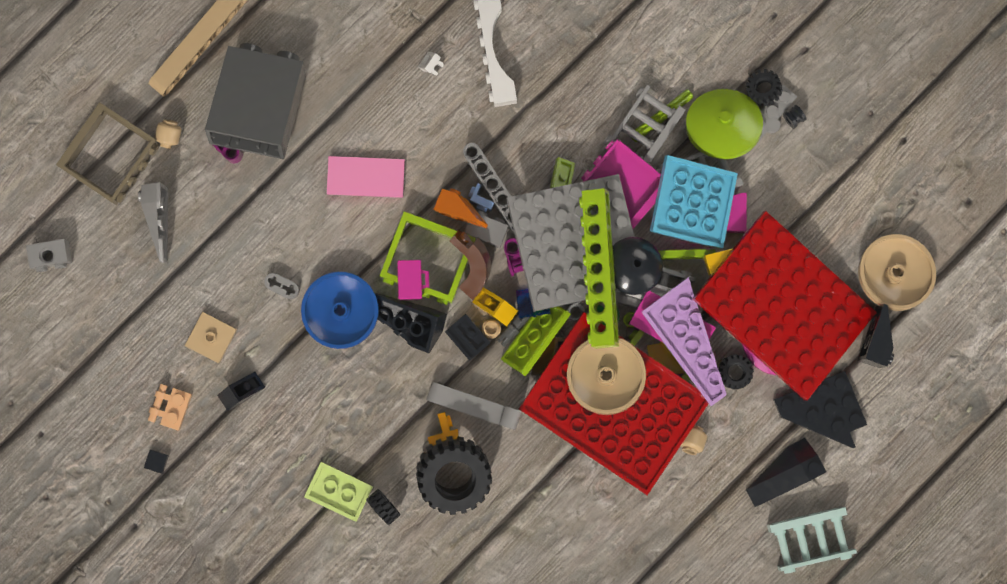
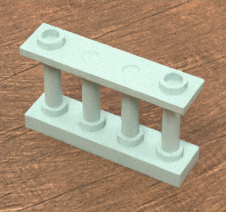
[767,507,857,574]

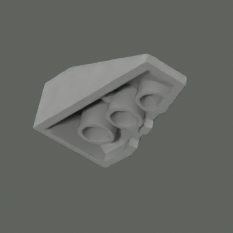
[138,182,168,263]

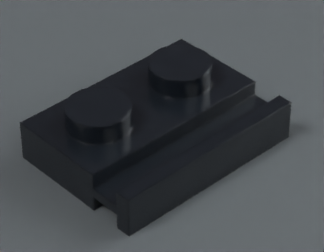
[445,314,491,361]

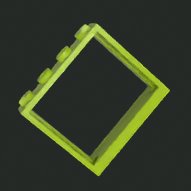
[380,212,476,305]

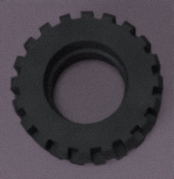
[416,436,492,515]

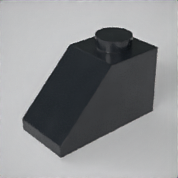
[217,372,265,411]

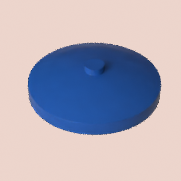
[301,272,379,349]

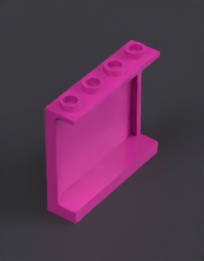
[581,139,661,229]

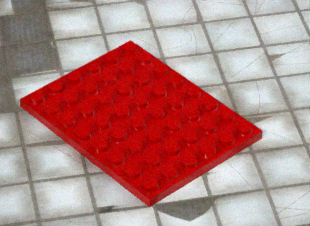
[693,211,876,400]
[518,312,708,496]

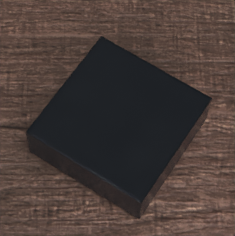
[144,449,169,474]

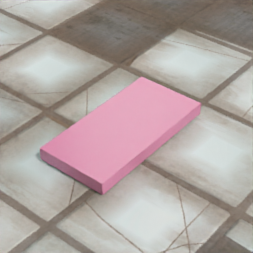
[327,156,405,198]

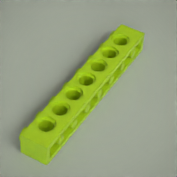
[579,188,619,349]

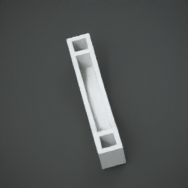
[473,0,517,107]

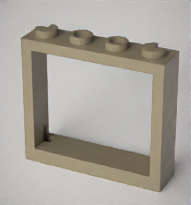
[56,102,159,205]

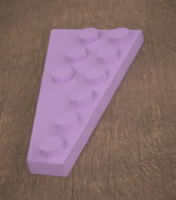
[641,277,727,406]

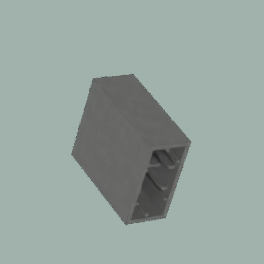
[205,43,306,159]

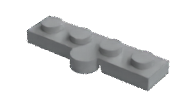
[746,85,797,154]

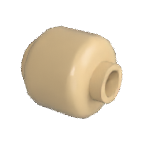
[155,119,182,149]
[681,425,707,455]

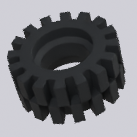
[746,69,782,106]
[718,354,754,390]
[366,489,401,525]

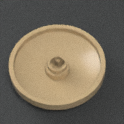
[858,234,936,311]
[567,338,646,415]

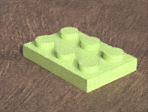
[304,462,374,522]

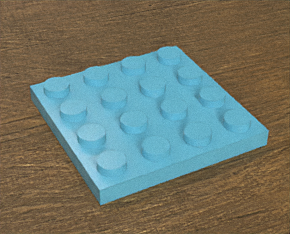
[650,155,738,249]

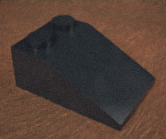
[857,304,894,368]

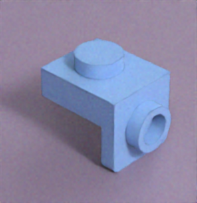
[468,183,494,213]

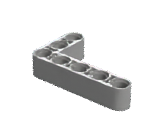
[426,382,522,430]

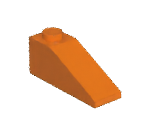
[433,188,488,229]

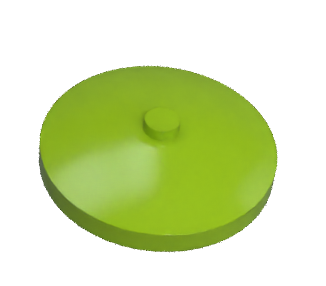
[686,89,763,159]

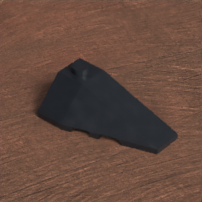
[374,292,447,353]
[746,437,827,507]

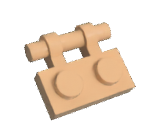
[148,384,192,431]

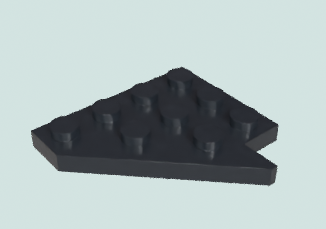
[773,371,867,448]

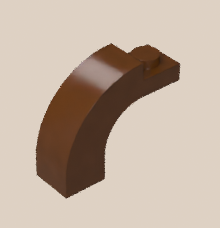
[449,230,491,300]

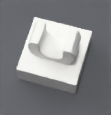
[418,52,444,75]

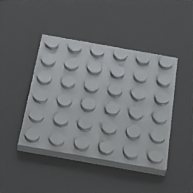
[506,174,640,312]

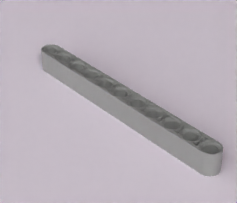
[463,143,584,321]

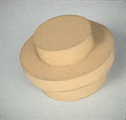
[482,319,501,339]

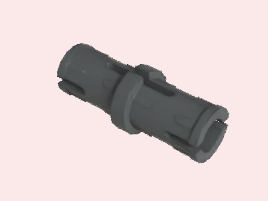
[496,310,530,347]

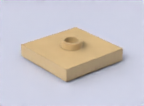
[185,312,237,364]

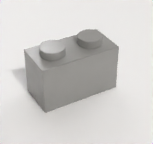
[464,210,508,249]

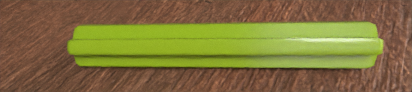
[630,89,693,142]

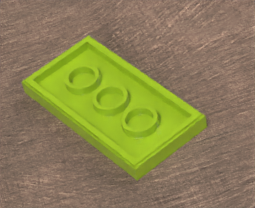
[501,306,571,377]

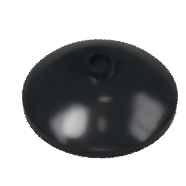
[613,237,663,295]

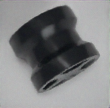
[783,105,807,129]

